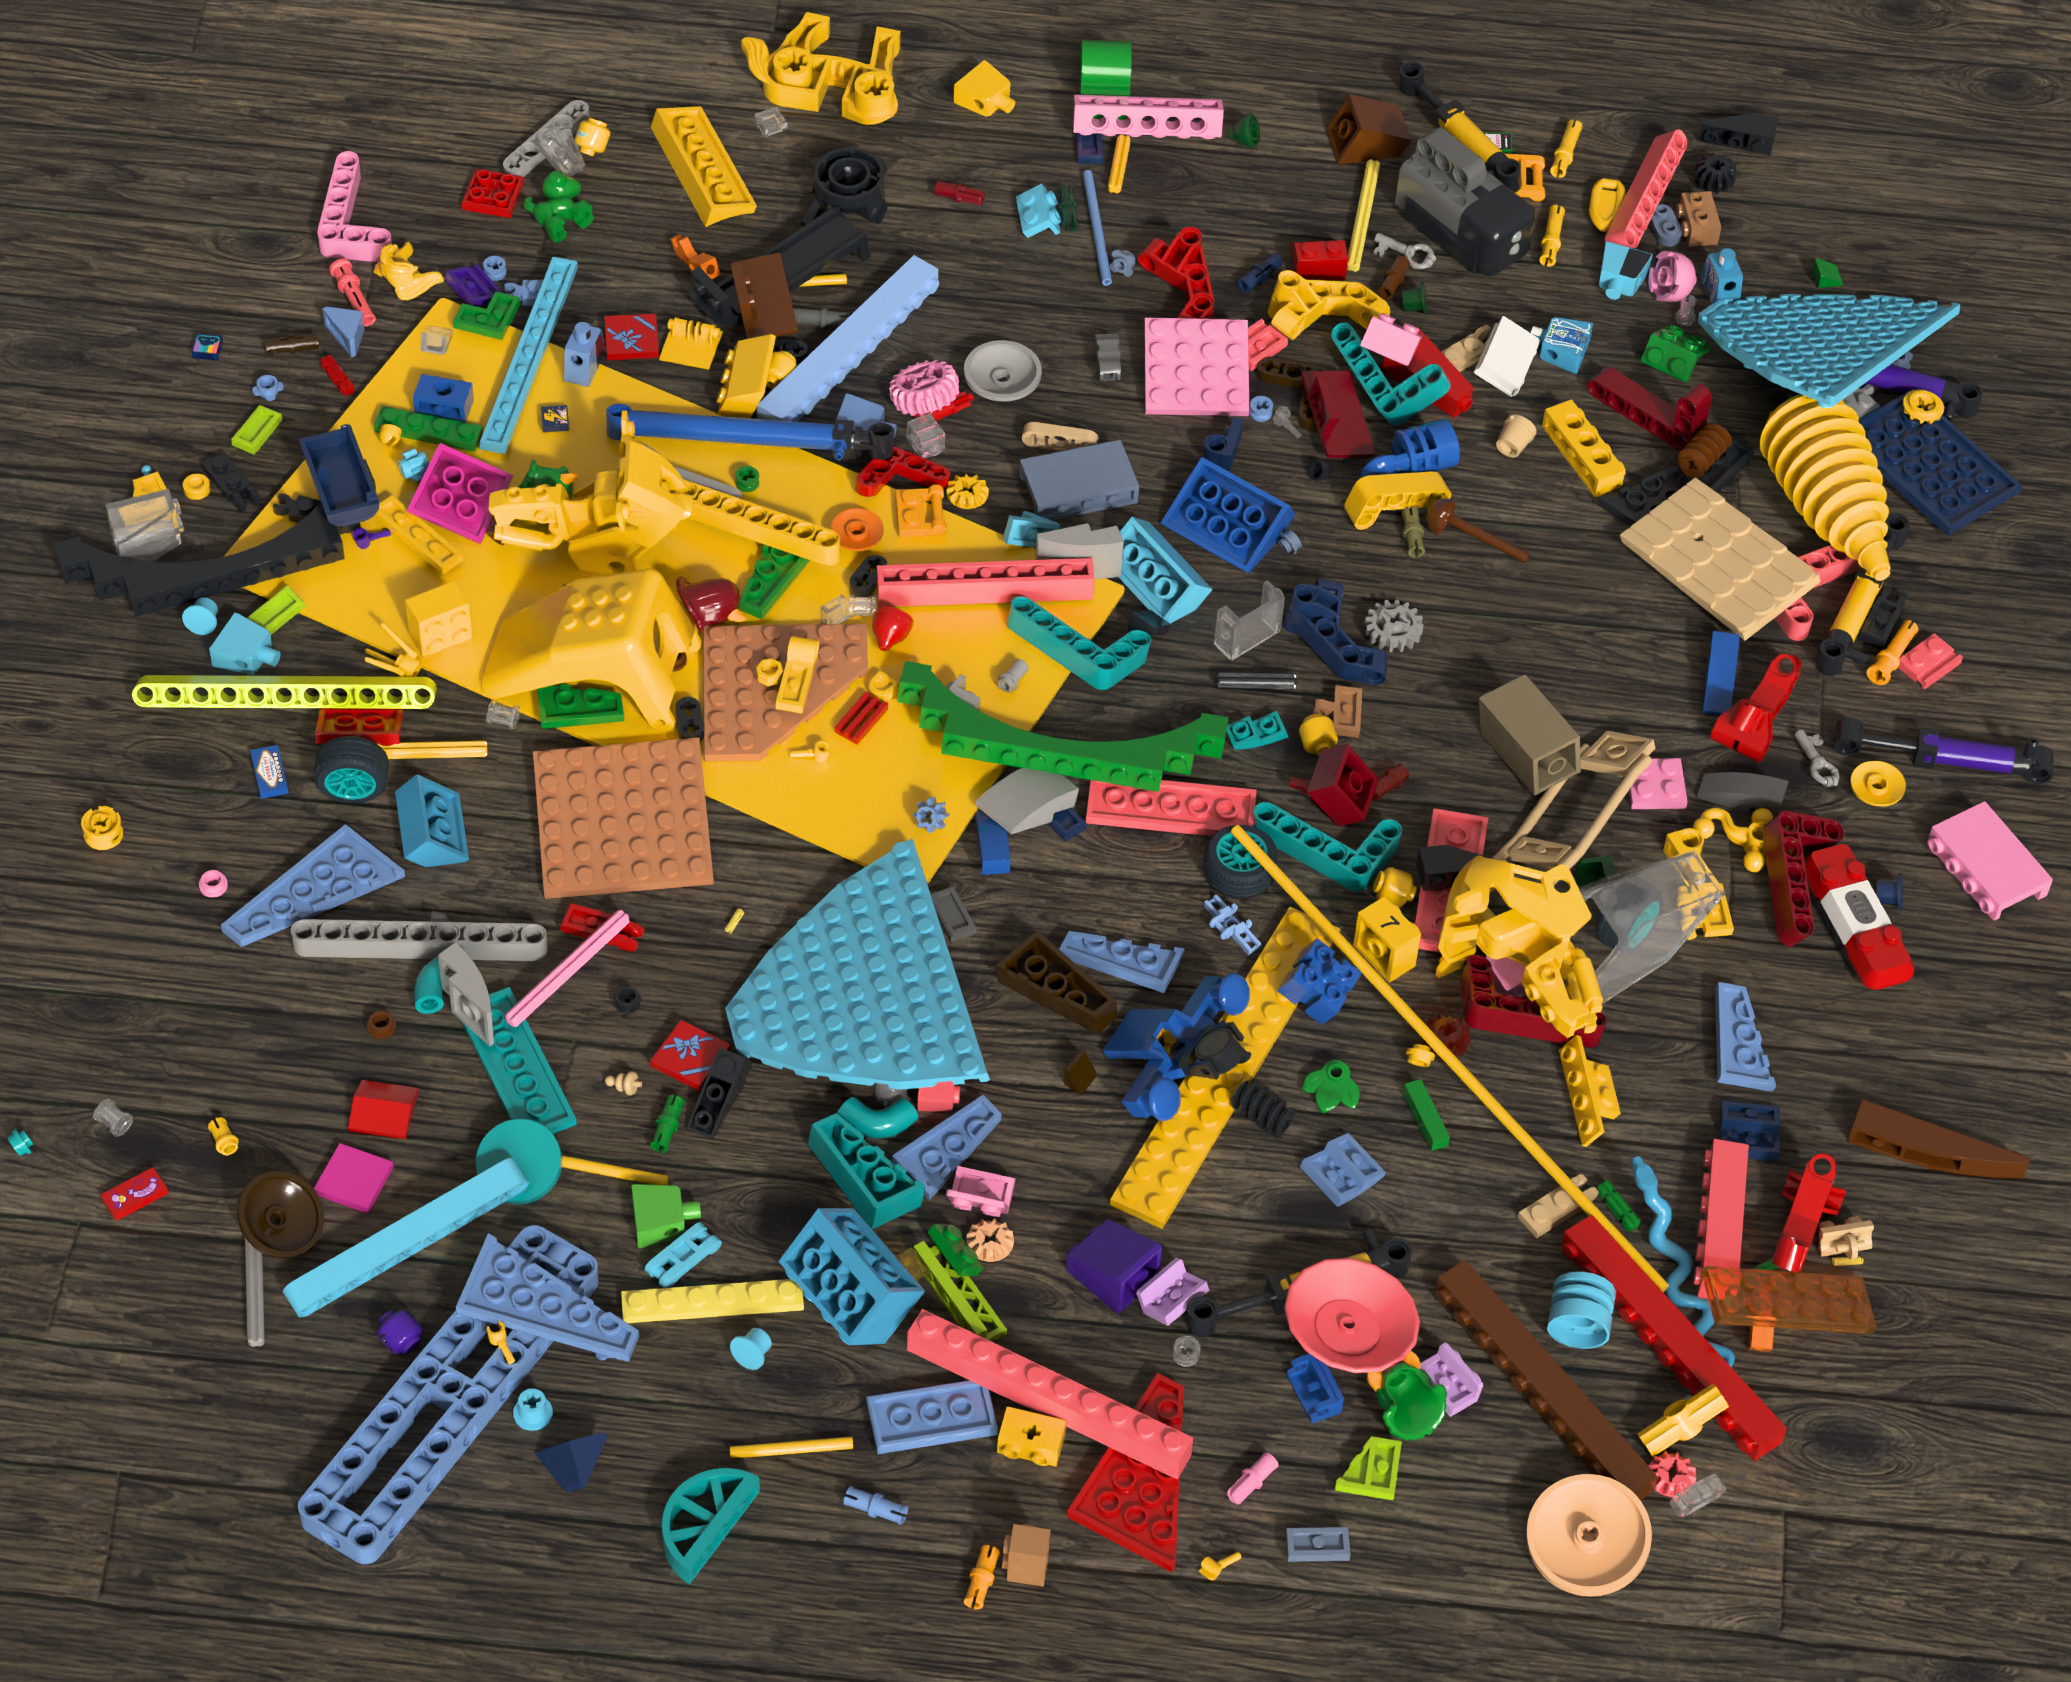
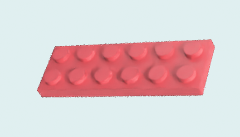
[1086,780,1257,836]
[1415,808,1488,952]

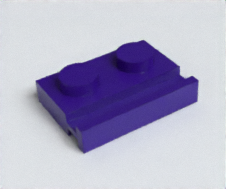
[444,264,503,308]

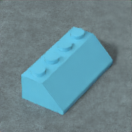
[1119,517,1212,624]

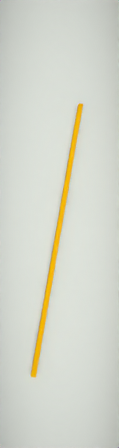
[1231,825,1669,1292]

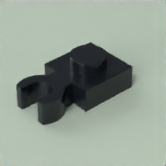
[273,494,321,523]

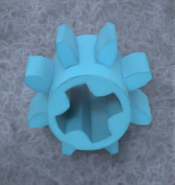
[398,449,429,482]

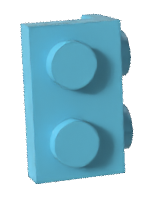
[1016,184,1061,238]

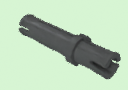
[793,308,851,329]

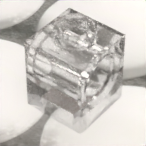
[907,413,945,459]

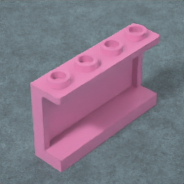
[1927,801,2053,921]

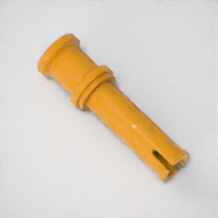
[1867,620,1918,685]

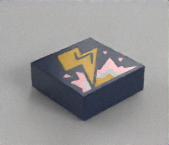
[541,405,569,432]

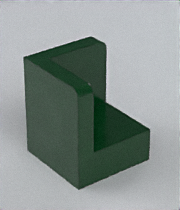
[1575,856,1617,898]

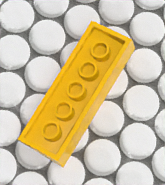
[651,106,757,227]

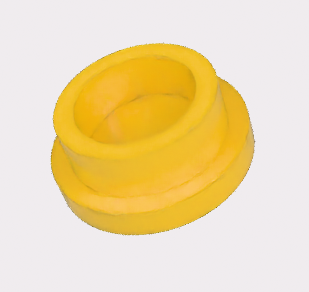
[1406,1044,1435,1067]

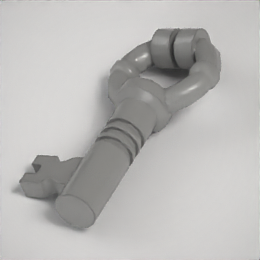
[1373,232,1436,269]
[1794,730,1839,787]

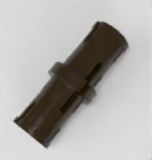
[265,332,319,355]

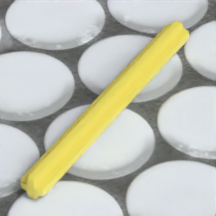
[1347,159,1380,272]

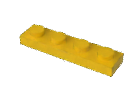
[373,495,463,575]

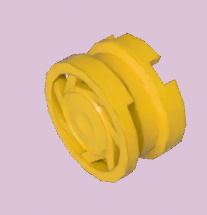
[81,806,123,850]

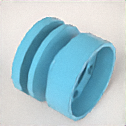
[1547,1272,1616,1349]

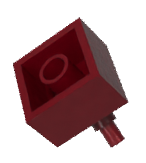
[1289,744,1379,827]

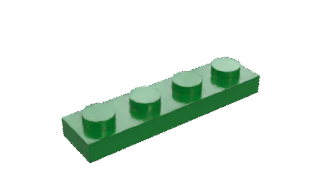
[374,406,483,452]

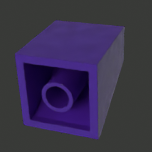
[1066,1219,1162,1314]

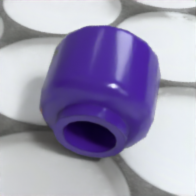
[377,1310,422,1355]

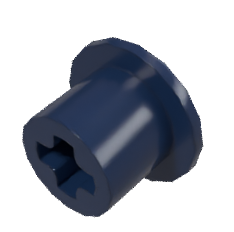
[1877,874,1904,910]

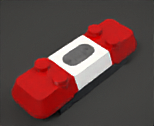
[1804,844,1915,990]

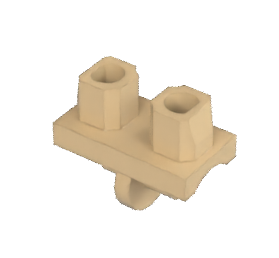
[1818,1216,1874,1260]

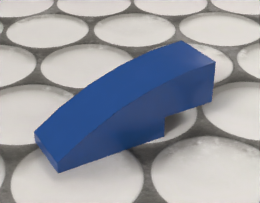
[1702,631,1740,716]
[975,811,1011,875]

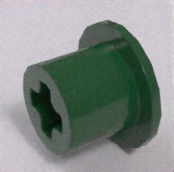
[1402,282,1428,315]

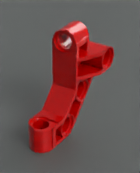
[1138,227,1214,319]
[1710,653,1802,763]
[1772,1152,1847,1272]

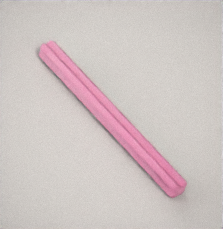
[505,910,629,1027]

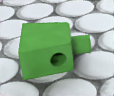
[632,1184,701,1248]

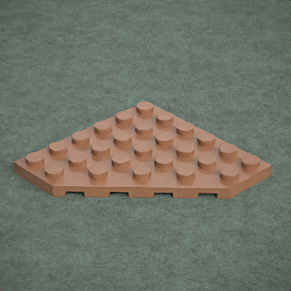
[704,624,868,762]

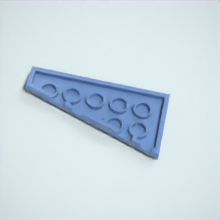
[221,824,405,947]
[456,1233,639,1362]

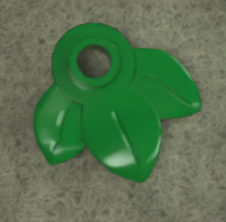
[1302,1060,1359,1114]

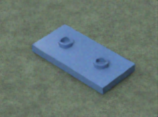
[866,1380,998,1454]

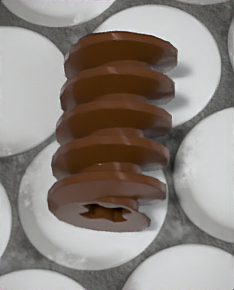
[1677,423,1732,478]

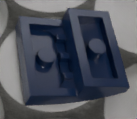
[1720,1101,1781,1161]

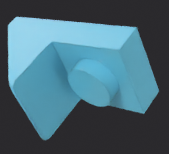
[1002,511,1060,547]

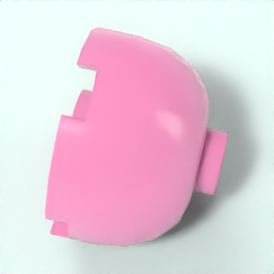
[1648,251,1697,302]

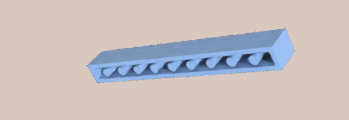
[757,255,939,422]

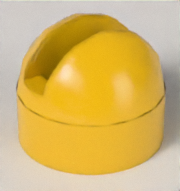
[379,424,402,447]

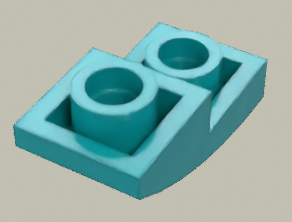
[1226,711,1288,750]

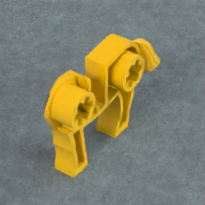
[741,12,901,125]

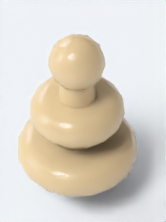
[605,1071,642,1096]

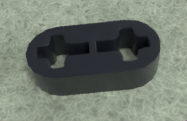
[849,555,887,599]
[676,697,704,743]

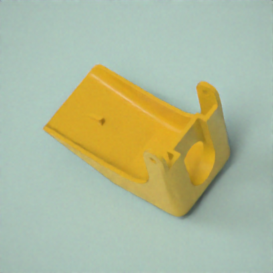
[482,568,702,731]

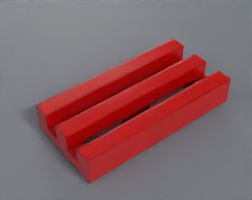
[835,691,888,745]

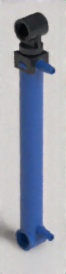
[606,404,895,460]

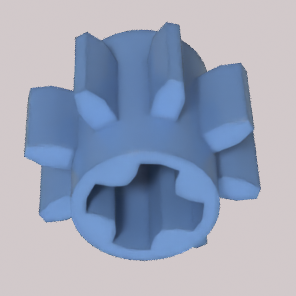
[913,797,950,833]

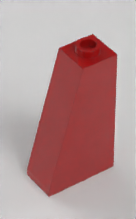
[1382,327,1473,418]

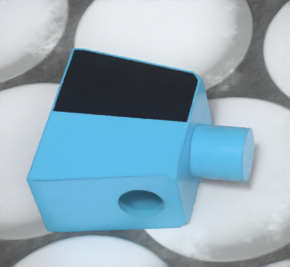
[1599,241,1653,300]

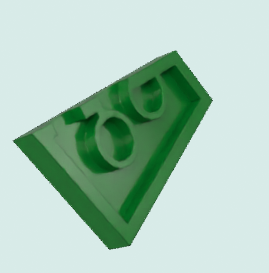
[537,683,624,729]

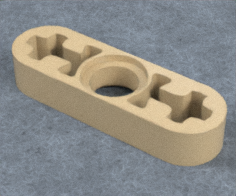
[1022,422,1099,451]

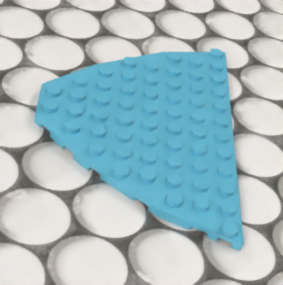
[1698,294,1960,408]
[725,839,990,1090]

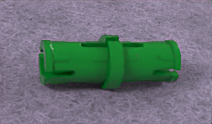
[650,1095,685,1153]

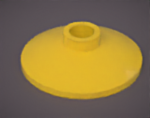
[1850,761,1906,807]

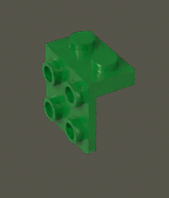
[1640,325,1711,382]

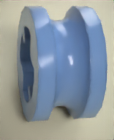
[483,256,506,281]
[1249,396,1273,422]

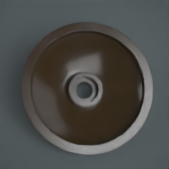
[237,1171,324,1259]

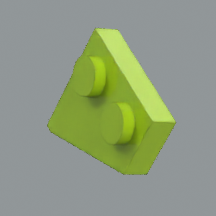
[1335,1436,1402,1500]

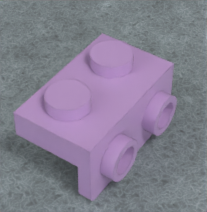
[1137,1258,1209,1326]
[1421,1342,1483,1417]

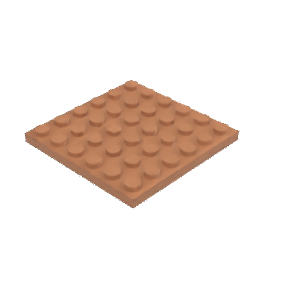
[533,738,714,899]

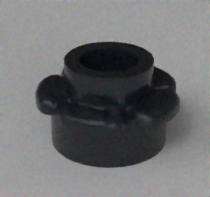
[613,987,642,1013]

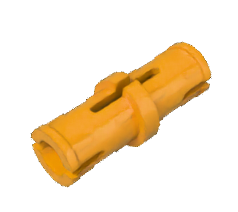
[964,1545,1000,1609]

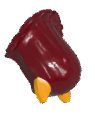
[676,576,746,633]

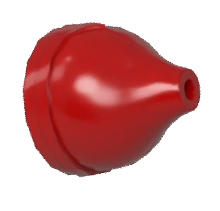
[872,606,914,652]

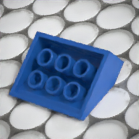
[1160,457,1295,574]

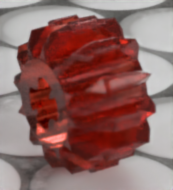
[1423,1013,1471,1062]

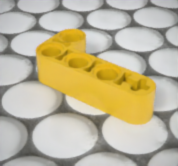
[1344,471,1452,530]

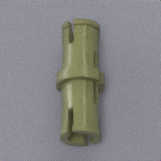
[1402,506,1425,558]

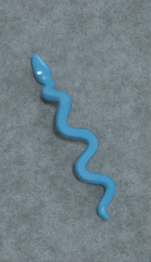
[1631,1156,1735,1367]

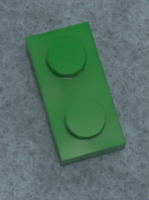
[928,1224,984,1276]

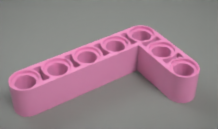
[318,151,392,262]

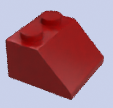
[1289,240,1348,281]

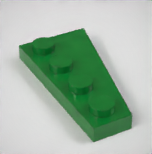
[739,544,810,619]

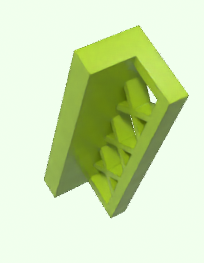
[913,1241,1007,1342]

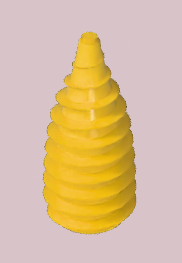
[1760,394,1891,581]

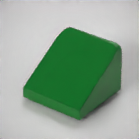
[1812,258,1843,288]

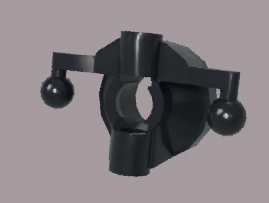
[801,147,888,226]

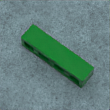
[1403,1079,1450,1151]

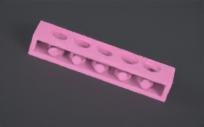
[1072,95,1224,139]

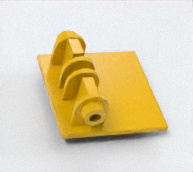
[659,317,723,370]

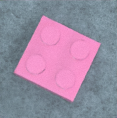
[1629,758,1687,809]

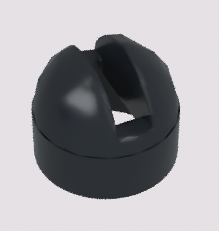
[1308,460,1331,481]

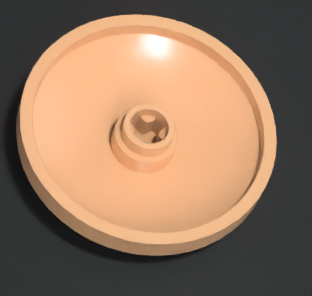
[1527,1474,1652,1596]

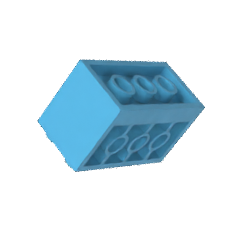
[779,1208,925,1345]

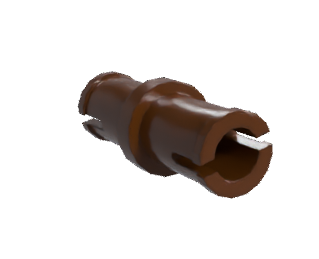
[1378,256,1410,300]

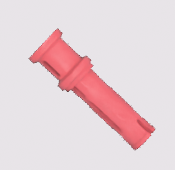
[329,259,376,326]

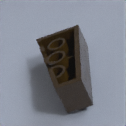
[996,930,1118,1034]

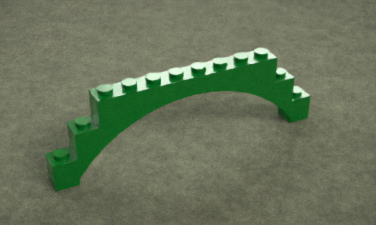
[897,661,1229,792]

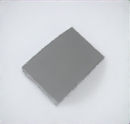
[1035,523,1124,580]
[975,768,1079,834]
[438,942,494,1047]

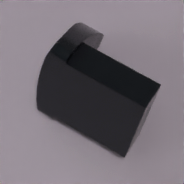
[1128,610,1171,638]

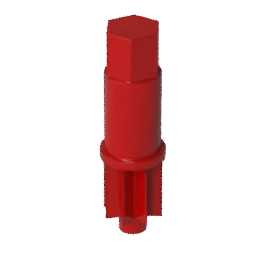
[914,391,974,428]

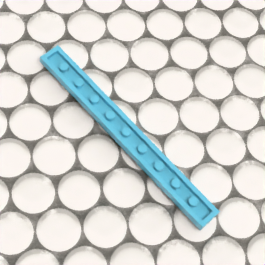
[480,257,578,454]

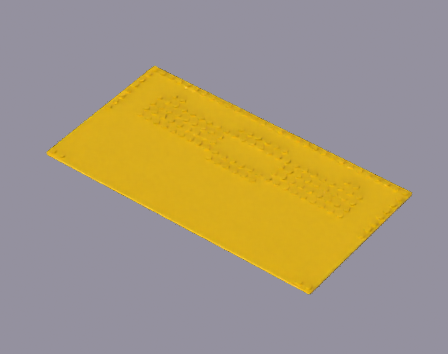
[225,298,1124,884]

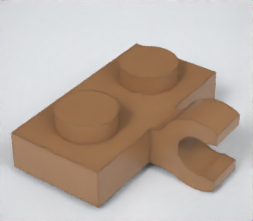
[1313,685,1362,738]

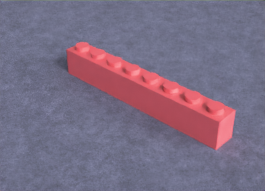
[877,558,1094,607]

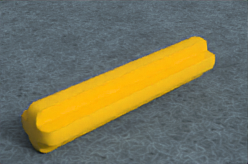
[1108,134,1130,194]

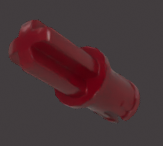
[934,180,985,205]

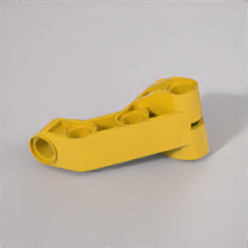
[1268,270,1390,340]

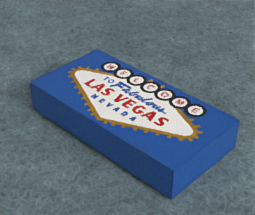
[250,745,288,799]

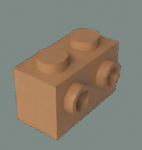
[1676,191,1721,247]
[1002,1524,1051,1587]

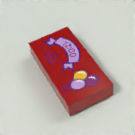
[100,1167,169,1221]

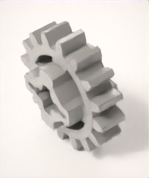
[1364,600,1424,652]

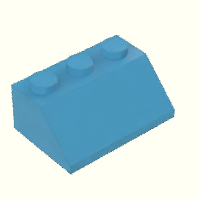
[395,774,469,867]

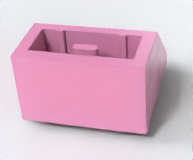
[1360,313,1422,366]

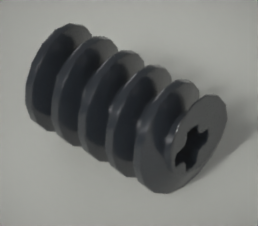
[1230,1081,1296,1138]

